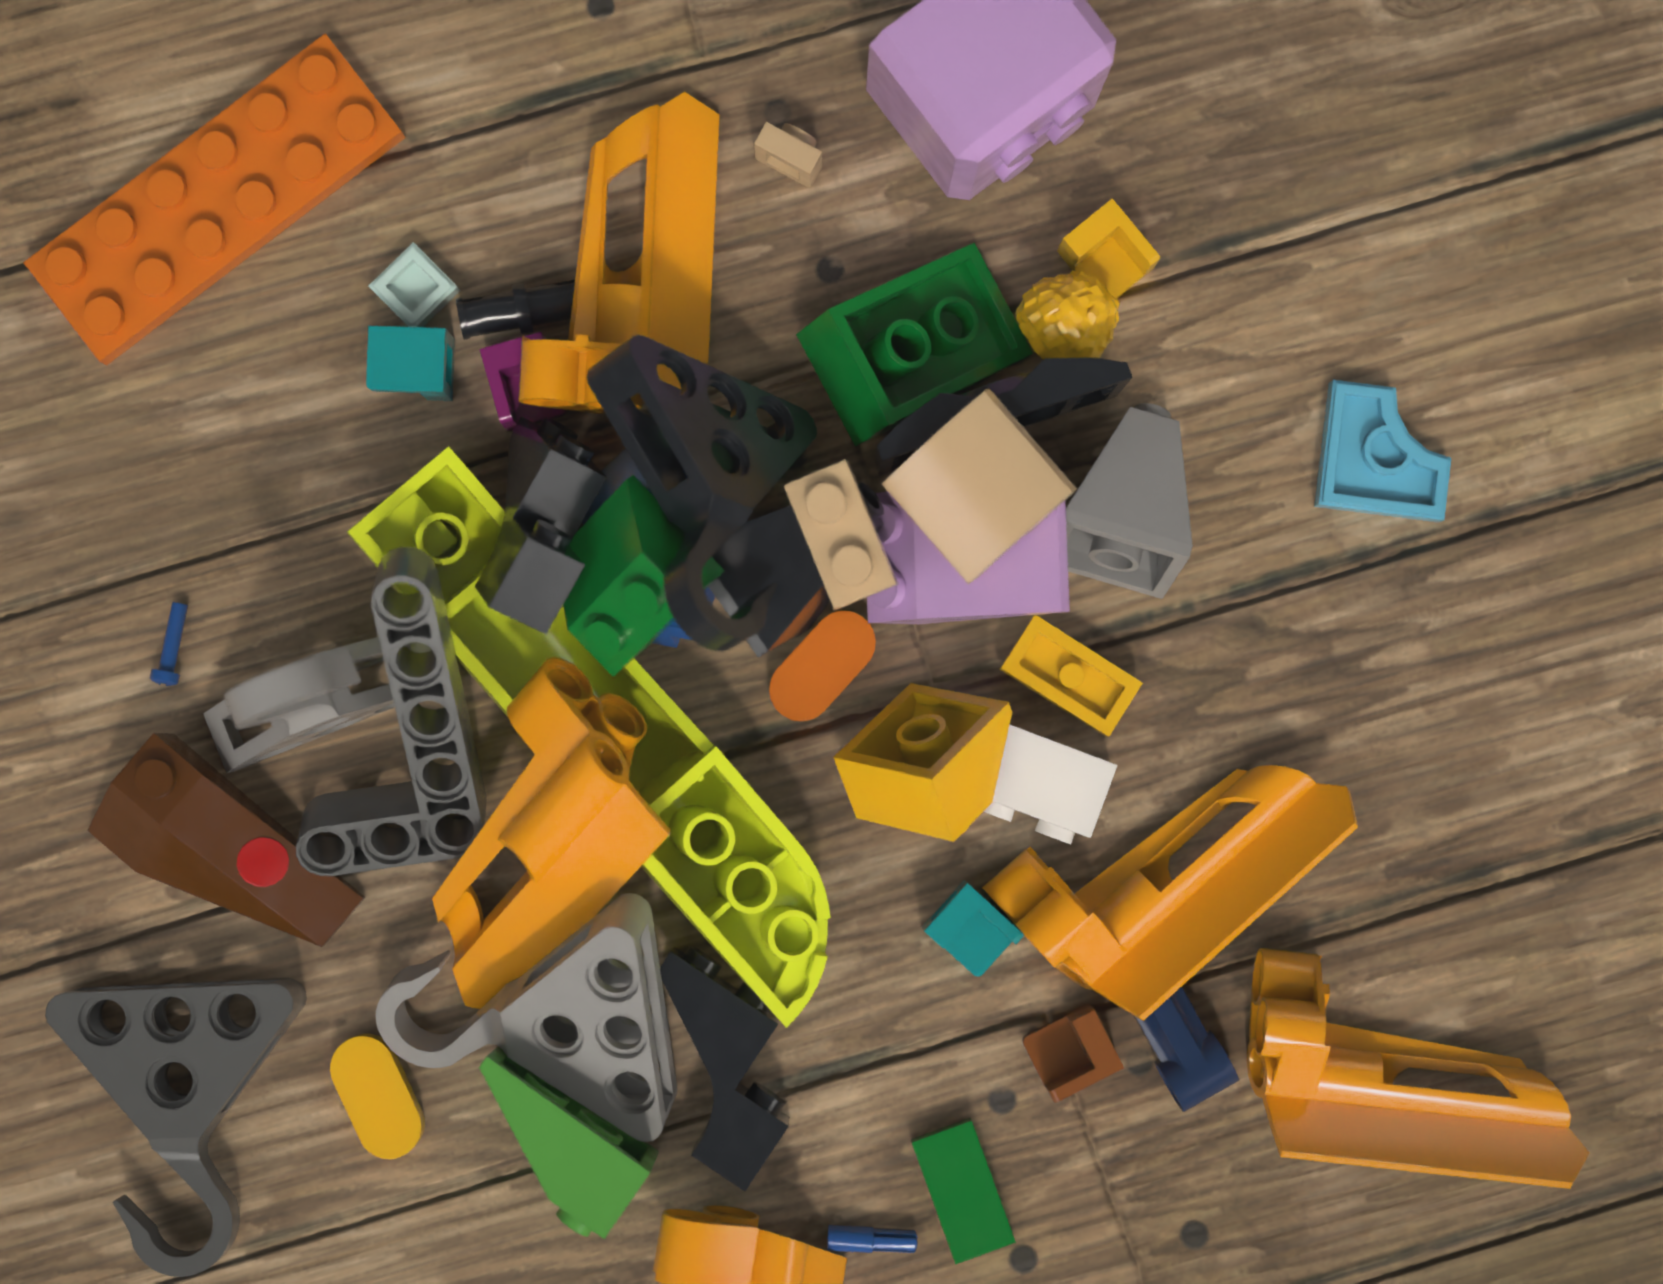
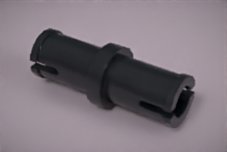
[456,279,575,340]

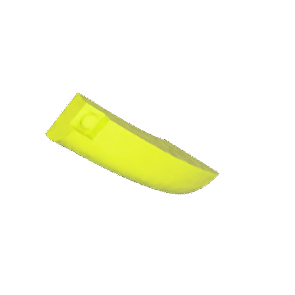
[346,446,831,1028]

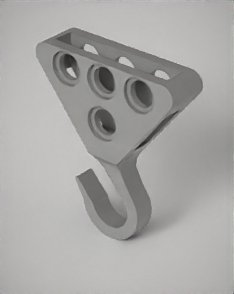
[203,637,432,773]
[376,893,678,1142]

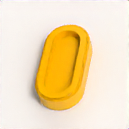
[330,1034,425,1159]

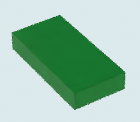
[911,1118,1016,1265]

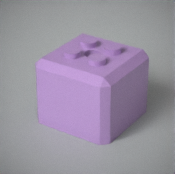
[866,0,1116,200]

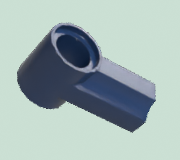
[1133,986,1239,1112]

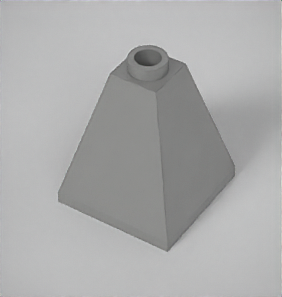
[1066,403,1193,599]

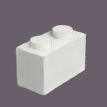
[984,725,1118,844]

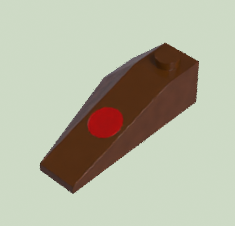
[87,733,365,947]

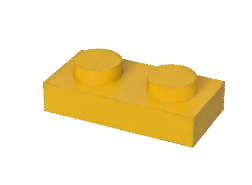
[999,615,1143,737]

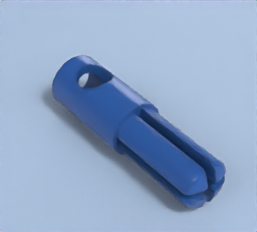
[827,1225,918,1253]

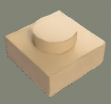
[754,122,822,189]

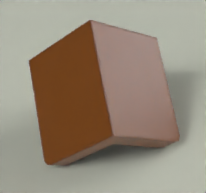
[1022,1003,1124,1103]

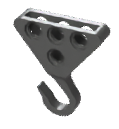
[45,978,307,1277]

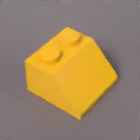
[833,683,1012,842]

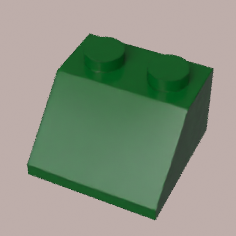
[563,474,724,677]

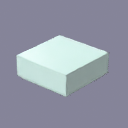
[369,242,461,327]

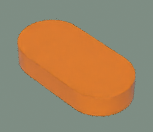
[769,611,876,722]

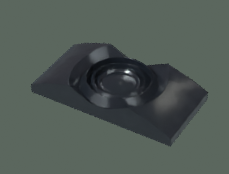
[874,358,1132,475]

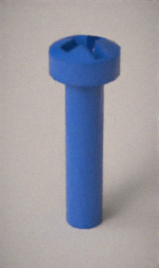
[150,602,188,686]

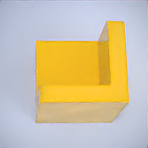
[1057,198,1160,298]

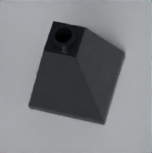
[709,482,884,658]

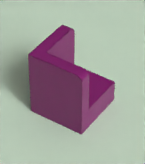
[479,332,567,431]

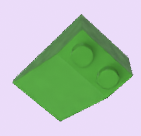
[479,1046,659,1239]

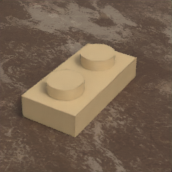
[784,460,898,610]

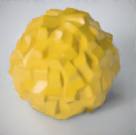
[1016,270,1120,359]

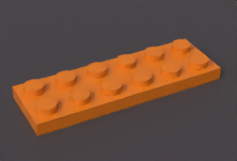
[23,33,406,366]

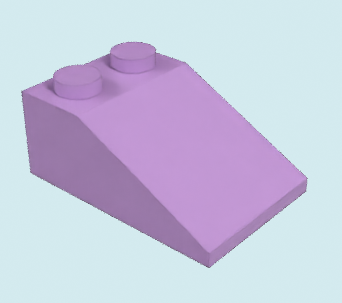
[867,492,1070,624]

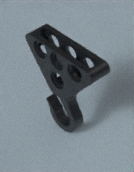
[587,335,817,651]

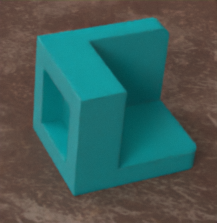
[366,326,455,401]
[921,880,1025,977]

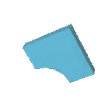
[1314,380,1451,522]

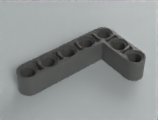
[296,547,487,876]

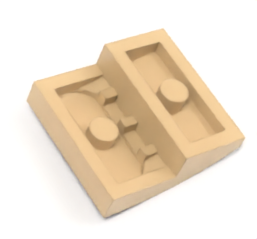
[882,389,1077,584]

